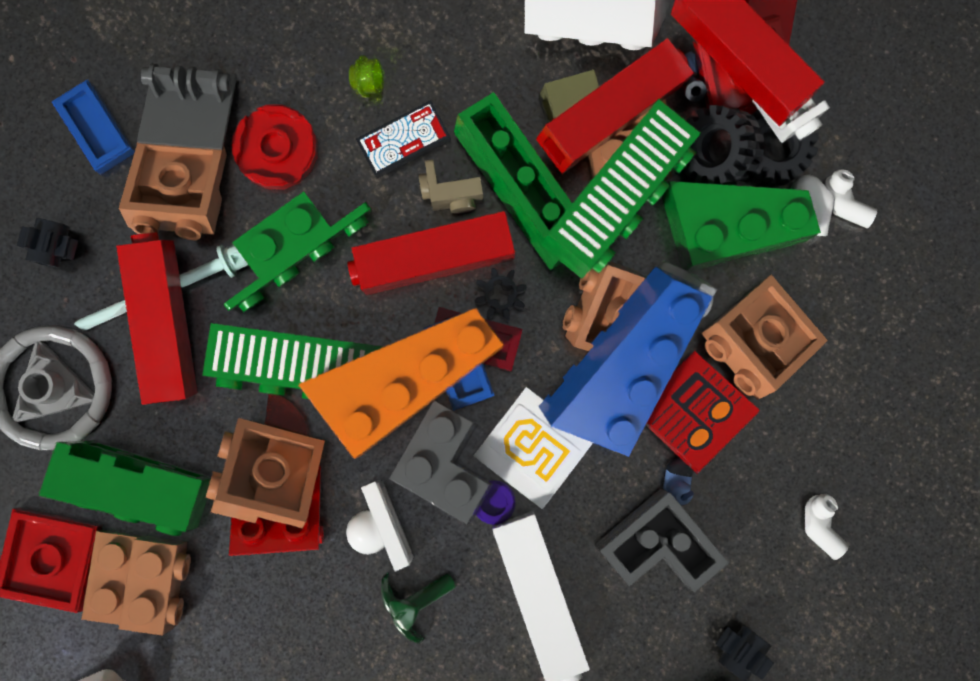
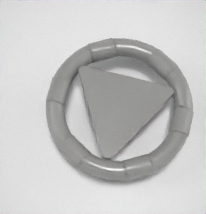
[0,325,112,450]

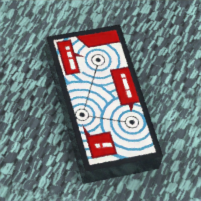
[356,100,451,179]

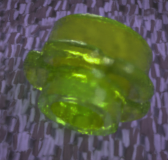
[349,55,383,98]

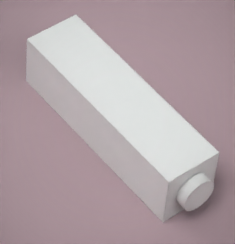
[492,511,590,681]

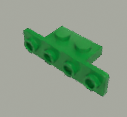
[223,191,372,313]

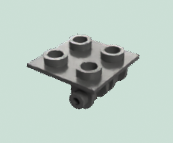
[137,63,237,150]

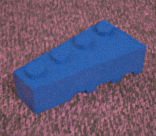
[538,266,713,457]

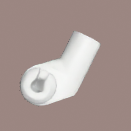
[824,169,877,228]
[792,174,834,236]
[805,494,849,560]

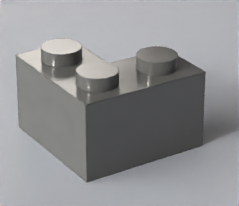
[389,401,493,524]
[595,489,729,593]

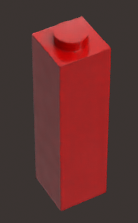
[671,0,825,127]
[536,38,694,174]
[347,211,515,295]
[116,232,197,405]

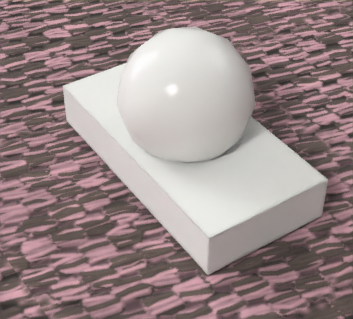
[346,480,414,571]

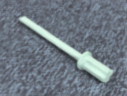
[74,245,248,331]

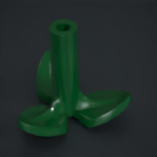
[381,573,456,644]

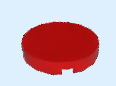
[232,104,318,189]

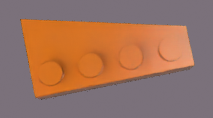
[298,308,504,459]

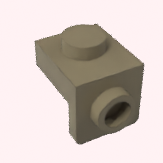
[418,159,483,214]

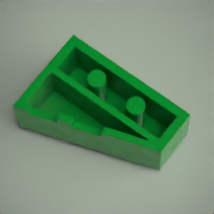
[662,181,821,272]
[38,440,211,536]

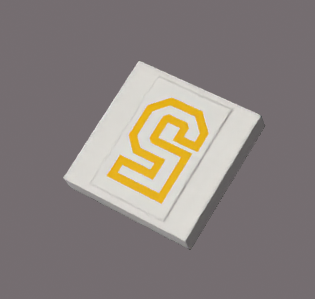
[473,387,593,509]

